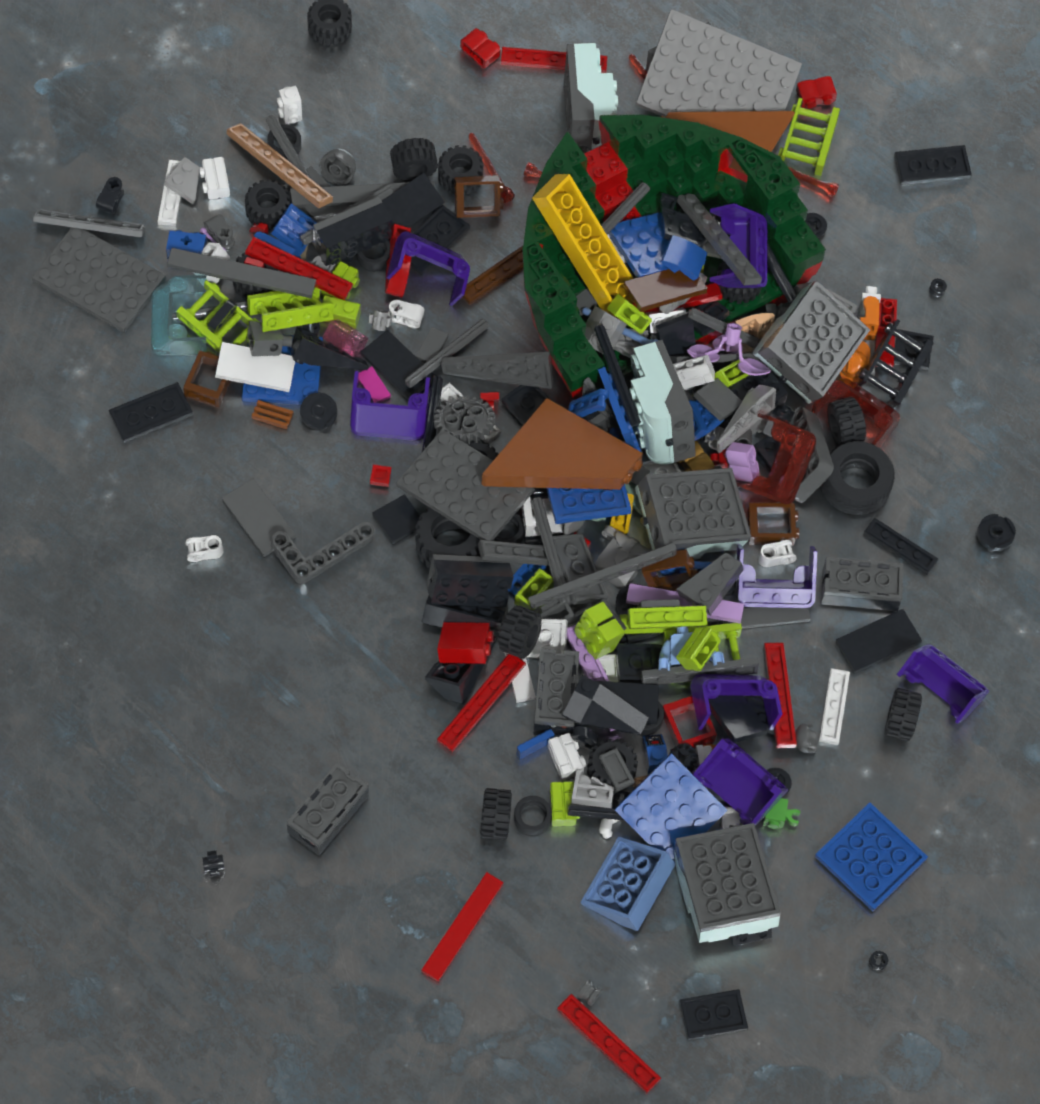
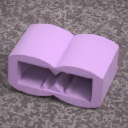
[725,442,759,483]

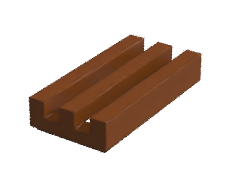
[252,400,294,430]

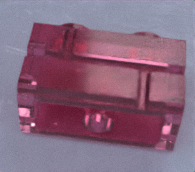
[323,319,368,357]

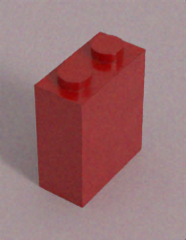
[437,622,494,664]

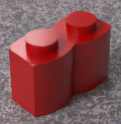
[460,28,501,69]
[796,76,837,109]

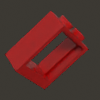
[663,696,717,749]

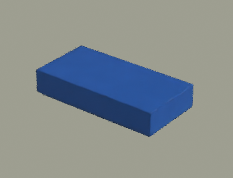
[516,729,555,760]

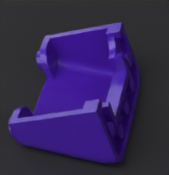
[693,739,788,826]

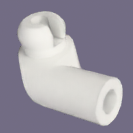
[599,819,619,839]

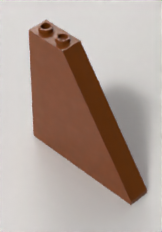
[662,111,795,175]
[482,398,643,490]

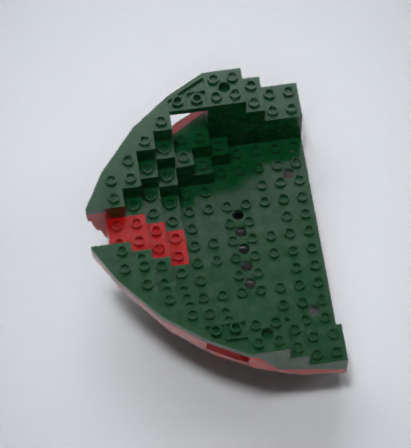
[522,114,826,400]

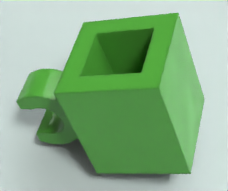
[763,798,800,829]

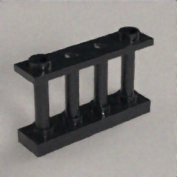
[857,319,934,408]

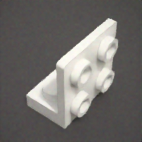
[521,497,563,537]

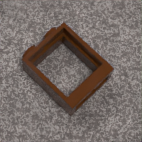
[455,175,503,218]
[183,350,231,408]
[747,503,799,546]
[642,549,699,592]

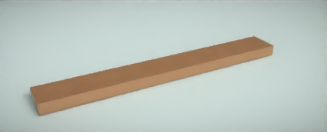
[227,123,333,208]

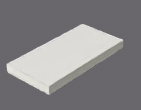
[215,342,295,392]

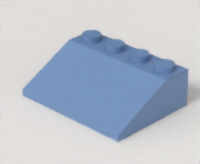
[580,837,676,931]

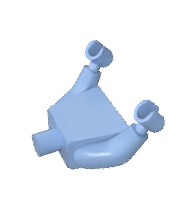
[658,627,725,671]

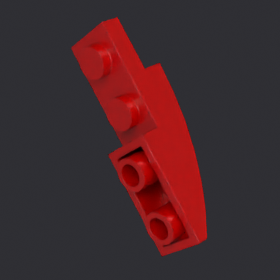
[385,224,411,298]
[875,298,897,367]

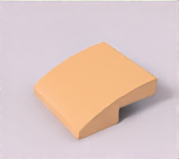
[735,313,775,339]

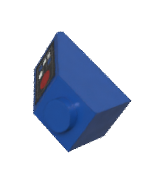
[642,734,668,774]

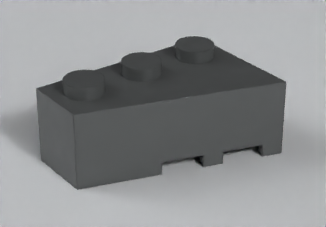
[677,553,744,616]

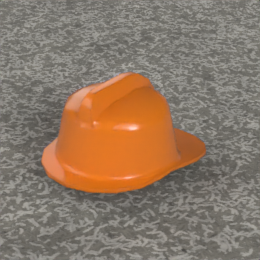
[840,341,871,383]

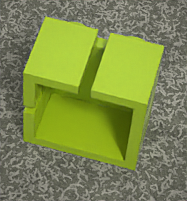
[574,602,625,660]

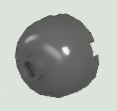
[319,149,356,186]

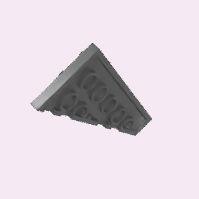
[441,352,554,389]

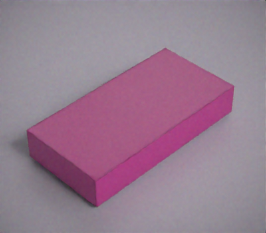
[359,367,391,403]

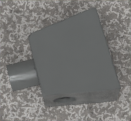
[247,321,292,356]

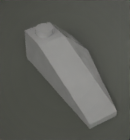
[717,385,776,453]

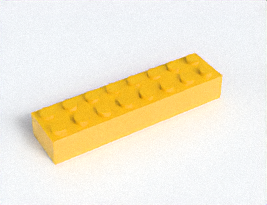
[532,174,633,317]

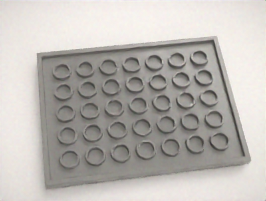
[635,9,802,117]

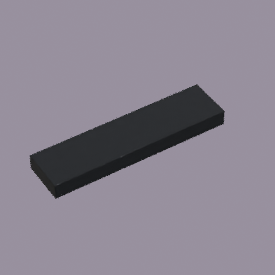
[864,518,938,575]

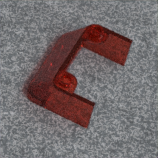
[812,378,900,448]
[736,413,816,504]

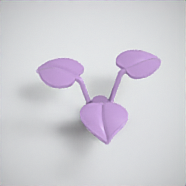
[687,323,771,376]

